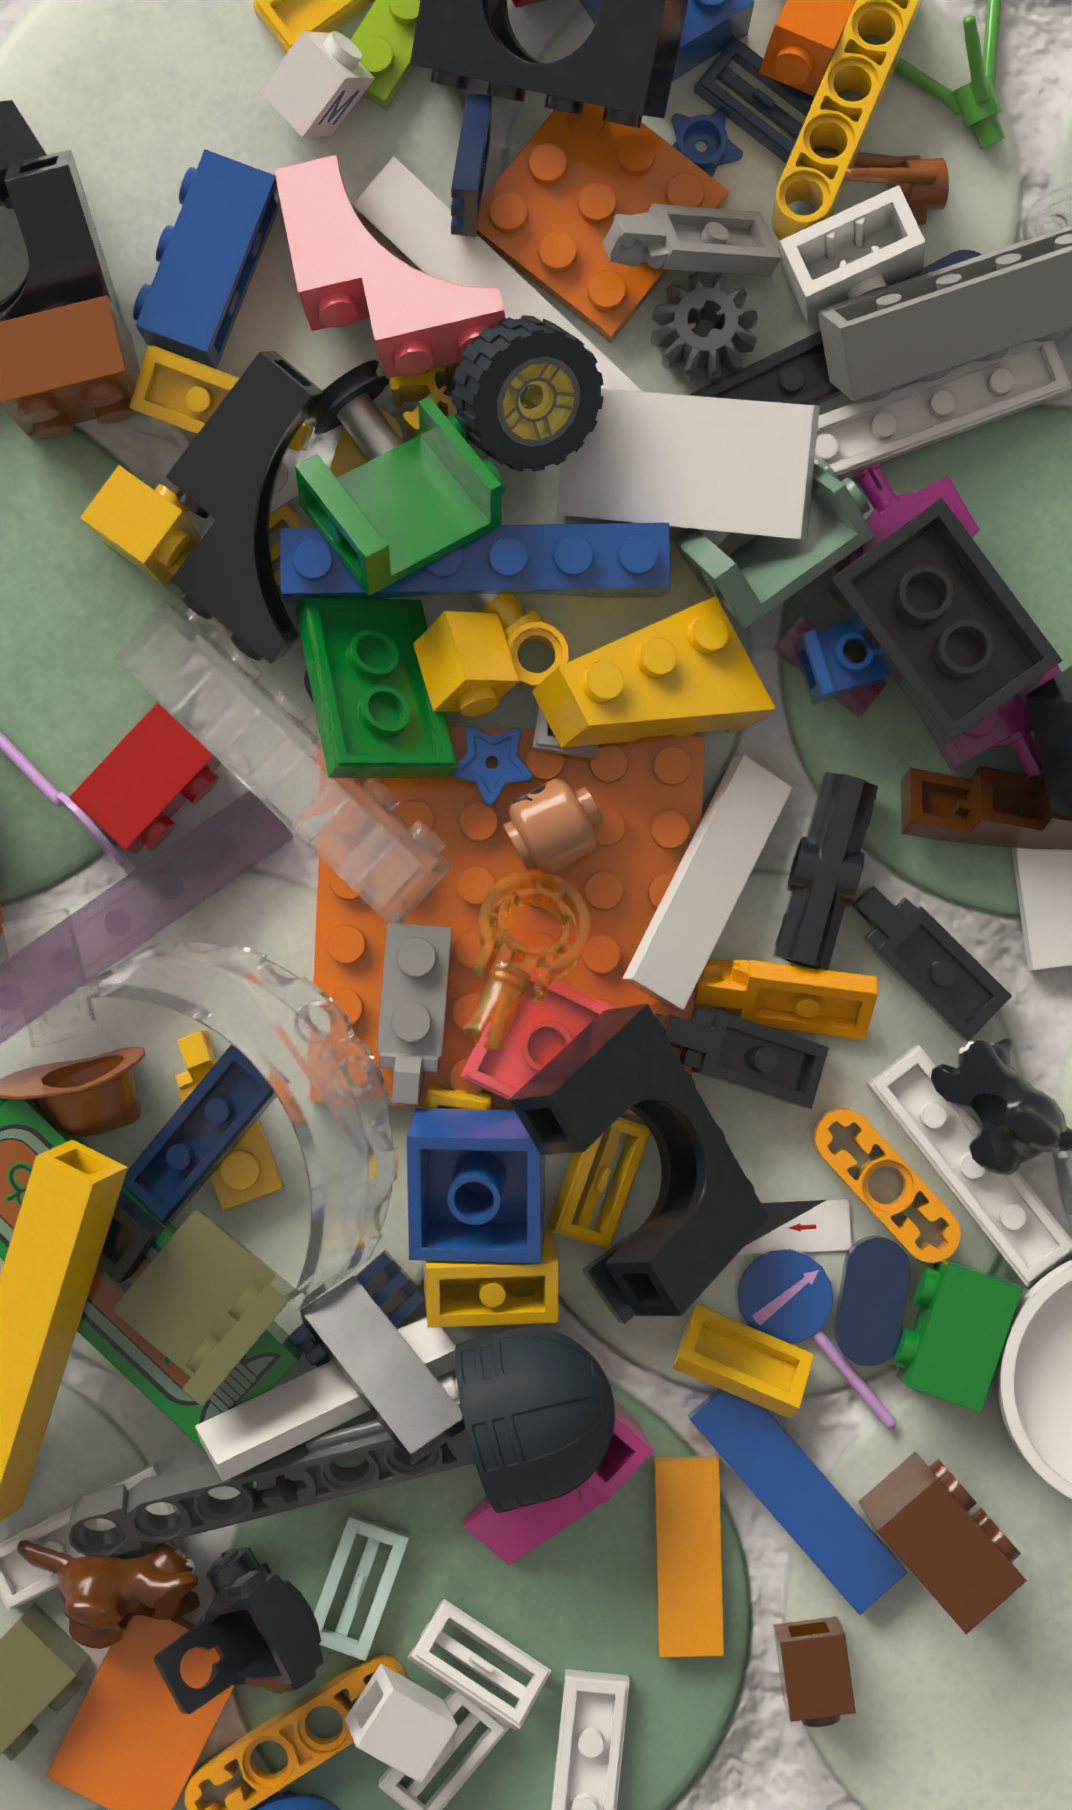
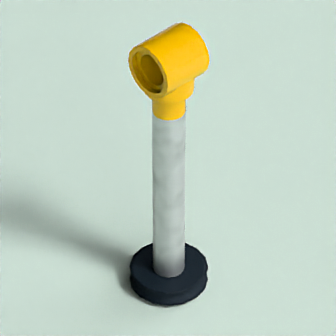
[307,360,569,692]

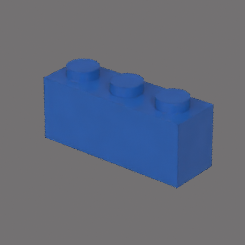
[133,149,281,369]

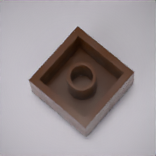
[858,1452,1027,1635]

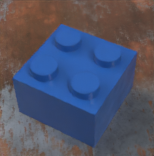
[406,1108,545,1263]

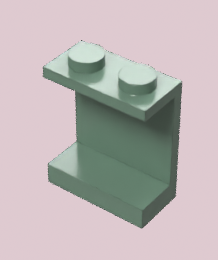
[672,461,875,629]

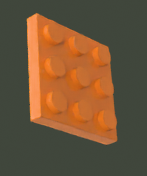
[477,103,729,343]

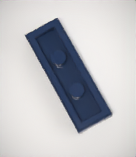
[123,1038,288,1225]

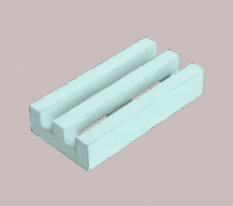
[314,1511,411,1661]

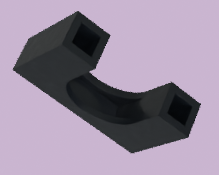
[410,0,689,128]
[0,150,118,322]
[509,1003,769,1316]

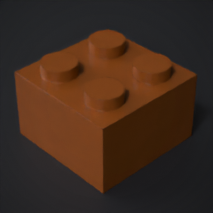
[0,295,140,439]

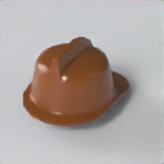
[0,1046,146,1137]

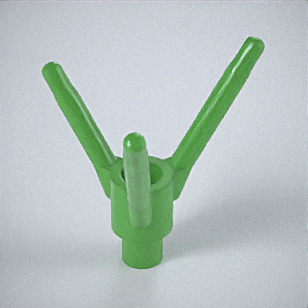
[894,0,1005,149]

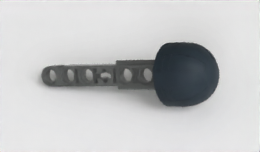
[68,1327,615,1557]

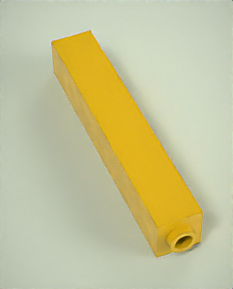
[0,1140,128,1522]

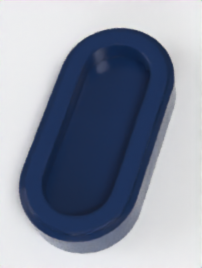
[834,1236,910,1366]

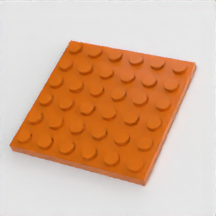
[308,726,705,1115]

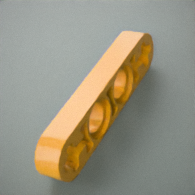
[185,1654,409,1810]

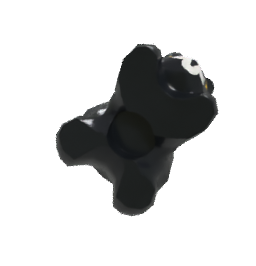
[931,1038,1072,1176]

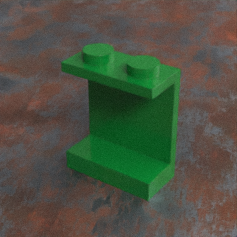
[295,396,505,596]

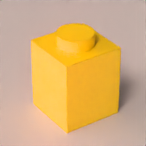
[413,611,519,717]

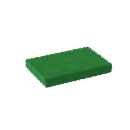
[296,596,457,778]

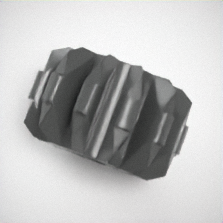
[651,272,758,383]

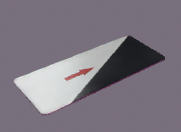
[737,1199,852,1255]

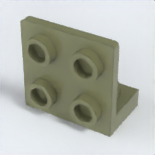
[114,1210,298,1407]

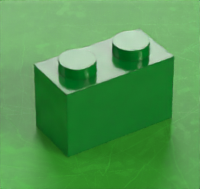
[893,1259,1023,1413]

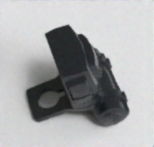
[154,1547,324,1714]

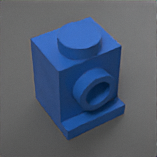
[793,620,891,704]

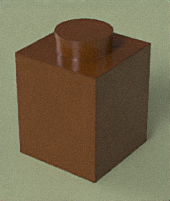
[773,1616,856,1727]

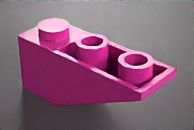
[462,1400,654,1565]

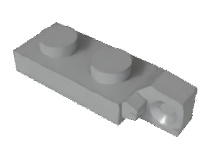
[602,203,782,276]
[377,923,453,1105]

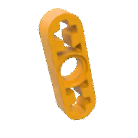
[812,1108,961,1263]

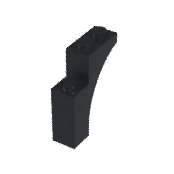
[165,351,325,664]

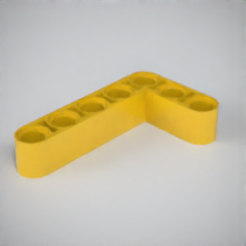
[771,0,922,240]

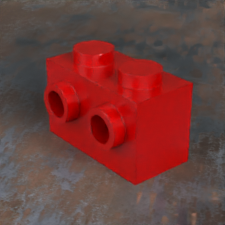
[69,703,223,854]

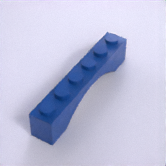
[279,523,670,603]

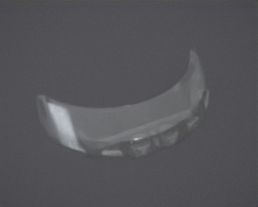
[78,939,398,1312]

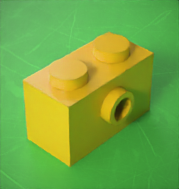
[80,465,202,588]

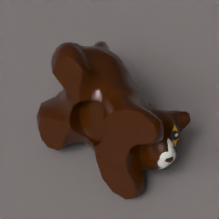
[17,1540,200,1649]

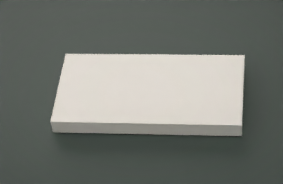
[557,388,820,539]

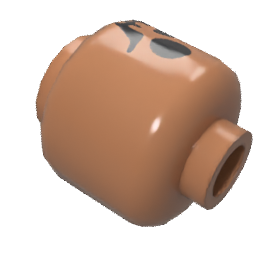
[503,778,604,875]

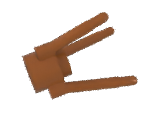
[812,147,949,225]

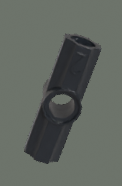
[773,772,878,970]

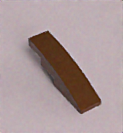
[901,766,1072,850]

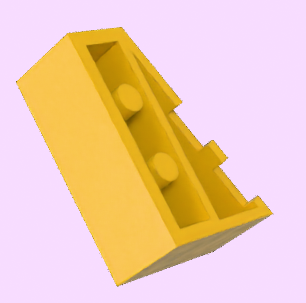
[532,596,776,748]

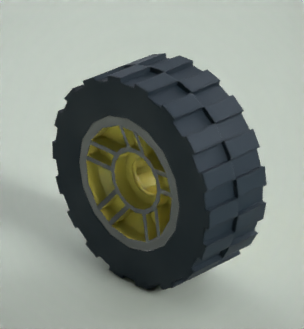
[451,315,604,472]

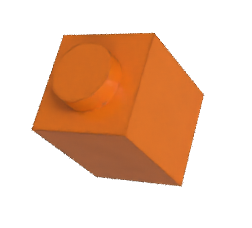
[759,0,856,97]

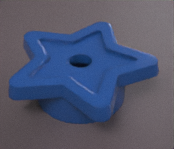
[672,110,743,178]
[451,725,533,807]

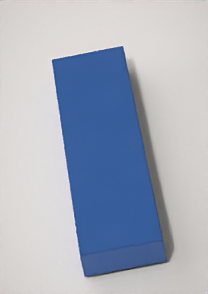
[688,1388,908,1615]

